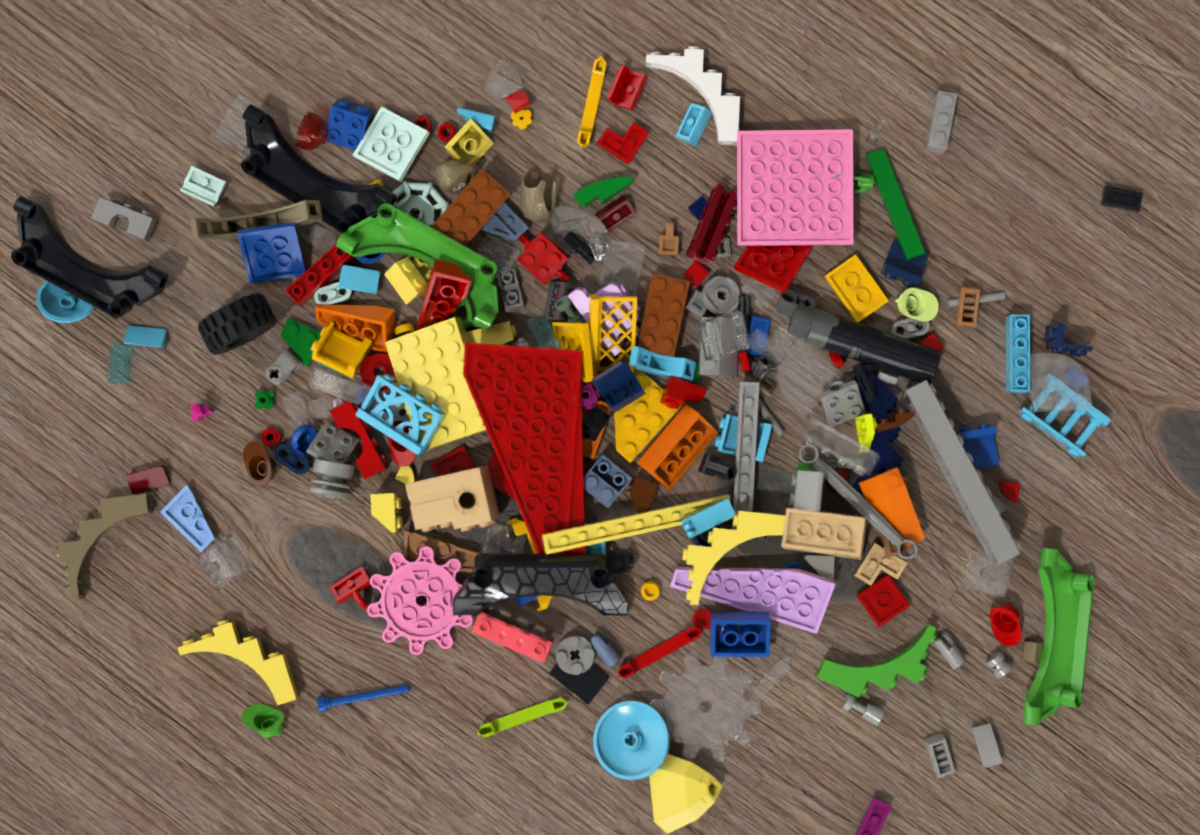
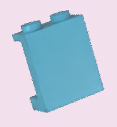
[714,414,772,463]

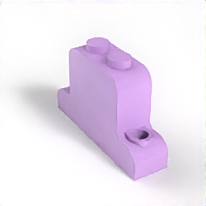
[568,282,640,357]

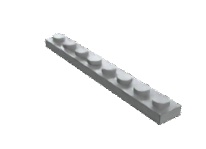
[732,382,759,530]

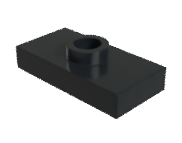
[1101,186,1143,213]

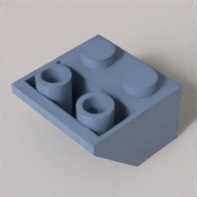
[583,454,632,508]

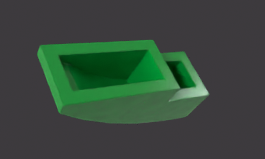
[573,177,633,209]

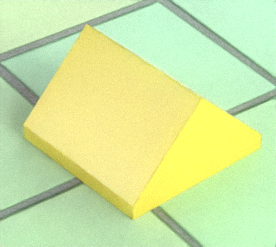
[445,119,494,165]

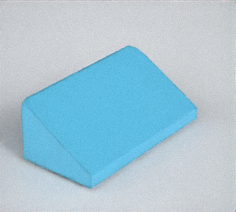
[675,103,712,146]
[338,265,380,294]
[124,325,167,348]

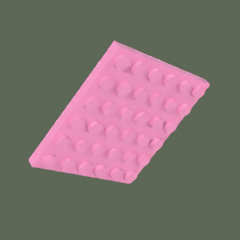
[737,129,853,246]

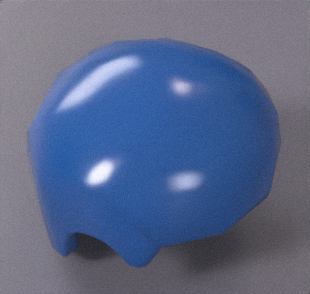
[291,425,318,456]

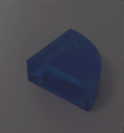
[688,196,706,221]

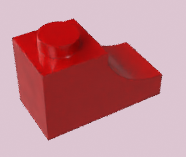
[660,375,707,409]

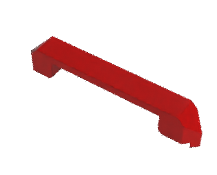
[618,626,702,678]

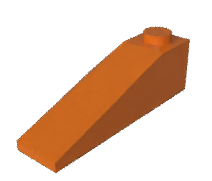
[315,304,396,353]
[858,468,925,546]

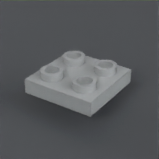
[819,380,866,428]
[306,421,360,464]

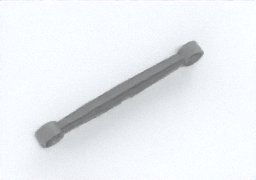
[798,444,917,559]

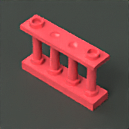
[472,612,553,663]

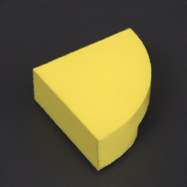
[395,465,415,484]

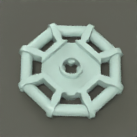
[383,181,450,227]

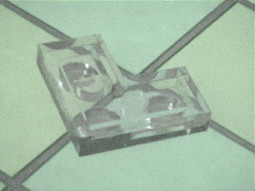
[746,322,796,365]

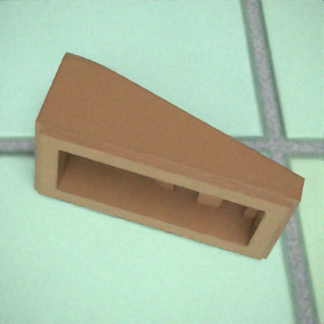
[955,287,981,328]

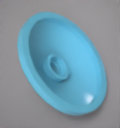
[36,281,94,323]

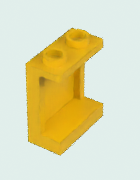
[311,321,372,379]

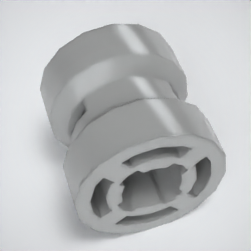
[985,651,1013,679]

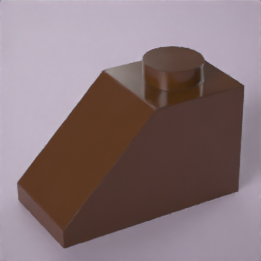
[627,477,658,513]

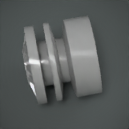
[309,459,355,500]

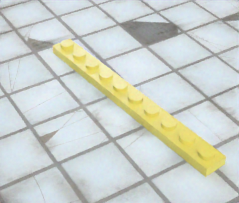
[542,494,731,554]

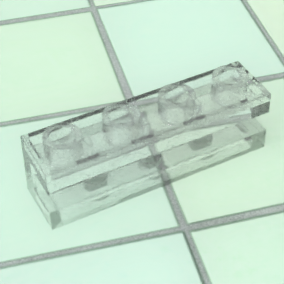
[800,417,881,477]

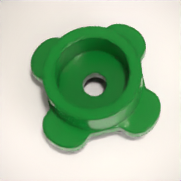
[254,390,274,410]

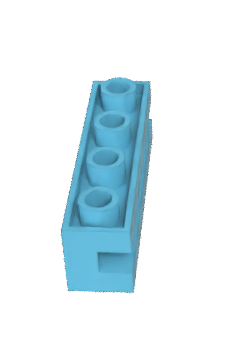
[1006,315,1030,393]

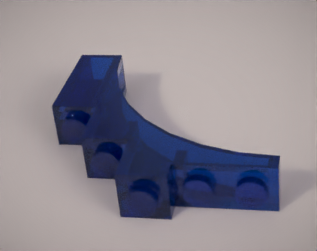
[850,367,903,494]

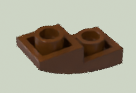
[875,408,915,433]

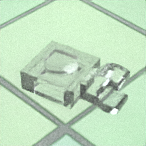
[307,397,343,421]

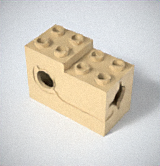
[405,465,500,532]
[781,508,867,560]

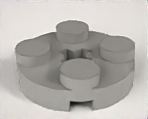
[701,276,740,315]
[556,636,594,675]

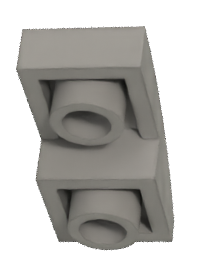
[496,268,525,312]
[971,723,1002,768]

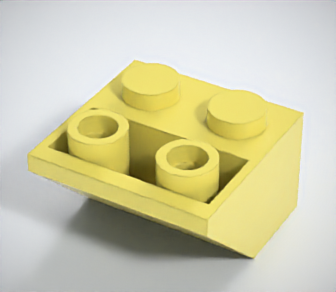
[384,256,432,305]
[371,493,403,533]

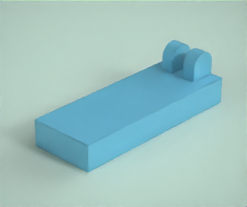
[681,498,736,539]

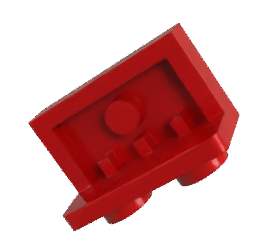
[607,65,648,111]

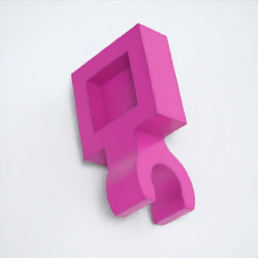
[190,402,214,422]

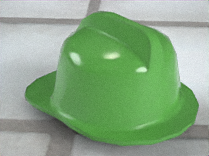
[241,704,284,738]

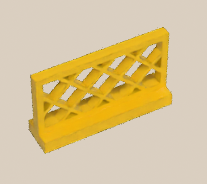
[588,294,637,374]

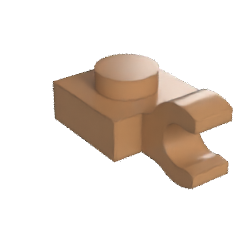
[659,222,679,256]

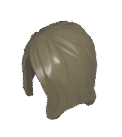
[521,171,558,222]

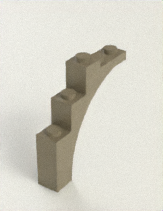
[190,200,323,241]
[56,494,152,600]

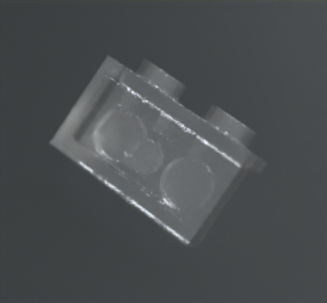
[739,275,782,310]

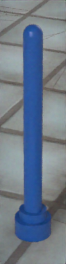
[317,685,410,713]

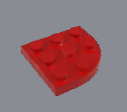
[734,245,813,294]

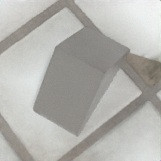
[802,555,835,580]

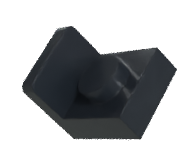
[606,552,634,574]

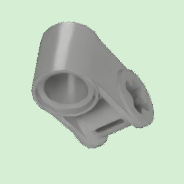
[265,349,302,385]

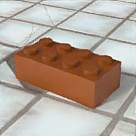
[431,168,511,247]
[637,274,690,357]

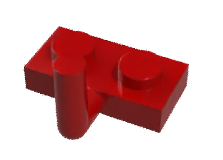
[330,566,371,610]

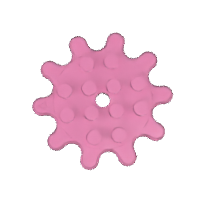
[367,546,473,655]

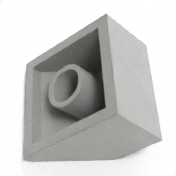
[789,470,824,512]

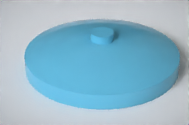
[593,701,670,780]

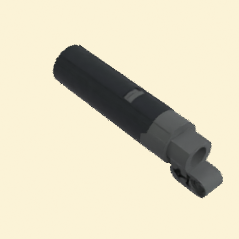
[776,290,941,384]

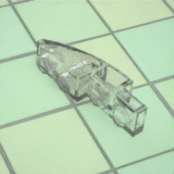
[309,366,386,408]

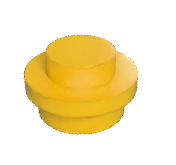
[641,581,660,601]

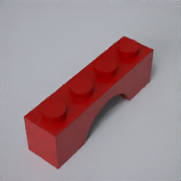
[329,400,388,480]

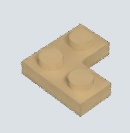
[854,543,907,586]

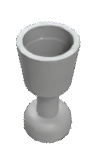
[842,693,885,726]

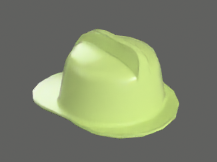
[895,288,939,322]

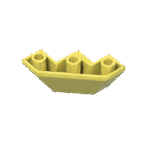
[649,754,723,833]

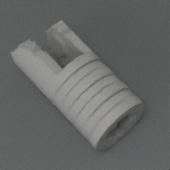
[933,632,967,669]

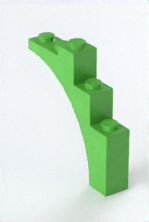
[815,624,937,698]

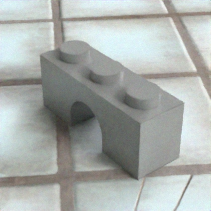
[924,91,958,154]
[91,197,157,242]

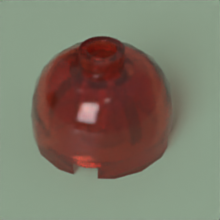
[294,111,328,151]

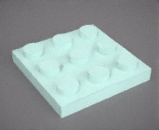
[353,107,430,182]

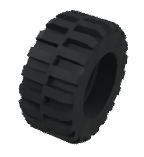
[198,293,276,355]

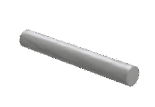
[947,292,1005,307]
[758,398,784,436]

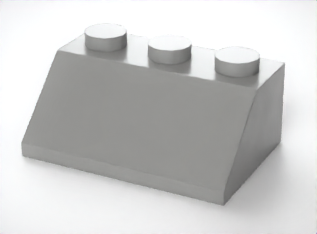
[699,317,738,378]

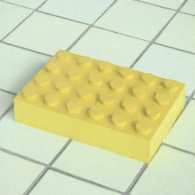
[385,317,486,451]

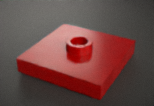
[856,574,910,628]

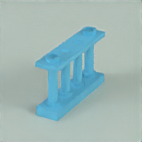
[1018,374,1111,458]

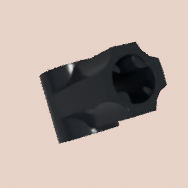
[698,453,737,481]

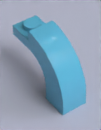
[629,346,696,381]

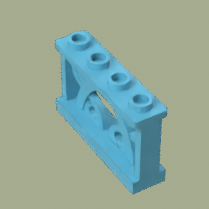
[355,374,446,455]

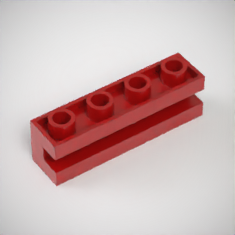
[285,243,356,307]

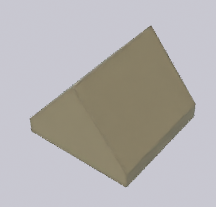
[756,378,776,400]
[1022,641,1043,662]

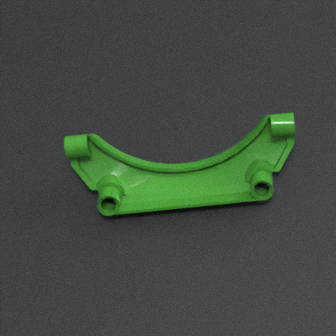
[336,203,499,332]
[1022,548,1095,726]

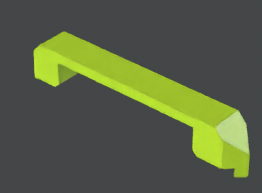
[477,696,568,738]

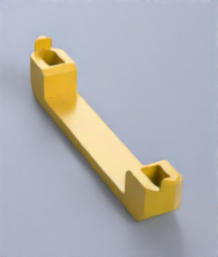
[577,55,606,149]
[507,518,553,612]

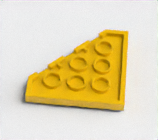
[614,356,682,463]

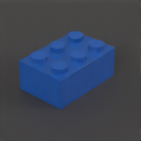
[710,612,771,657]

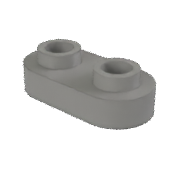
[891,318,930,339]

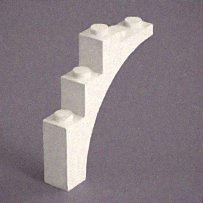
[646,46,740,145]

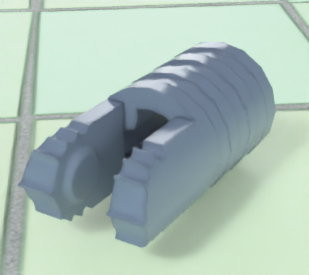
[591,633,621,668]

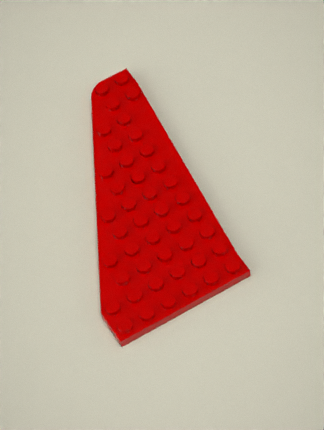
[463,342,585,554]

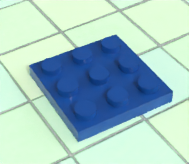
[237,222,307,283]

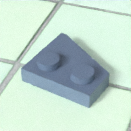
[481,202,529,242]

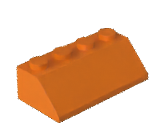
[637,404,718,491]

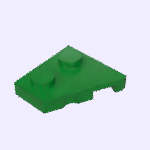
[280,318,321,367]

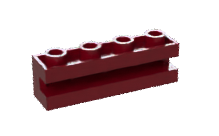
[685,184,737,265]

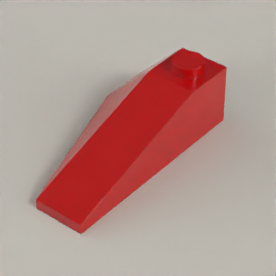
[415,259,472,331]

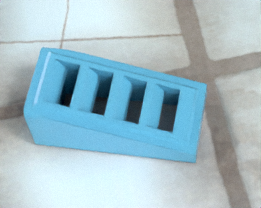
[457,108,496,134]

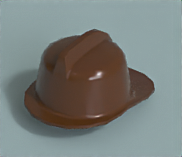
[243,441,276,487]

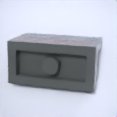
[543,281,579,322]

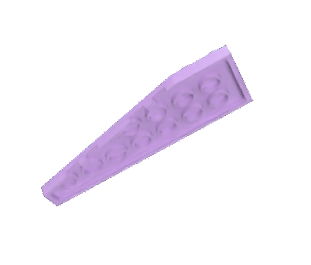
[670,567,836,634]

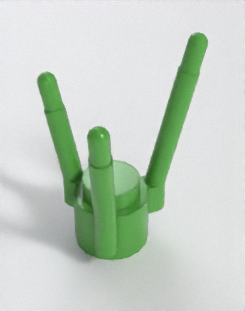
[835,170,874,194]

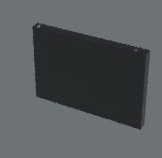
[549,651,609,705]

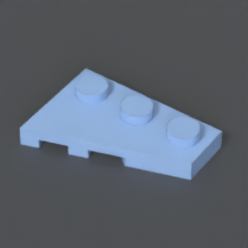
[160,484,216,552]

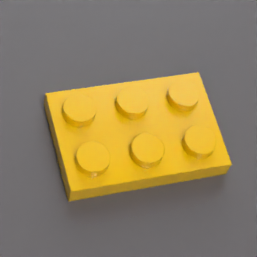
[824,254,889,322]

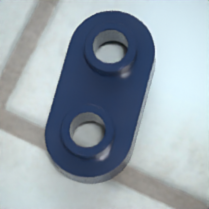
[275,444,310,474]

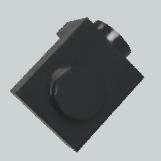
[582,407,611,441]

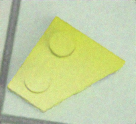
[855,414,876,454]

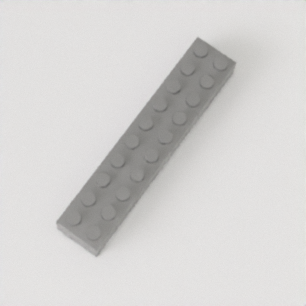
[902,380,1021,568]

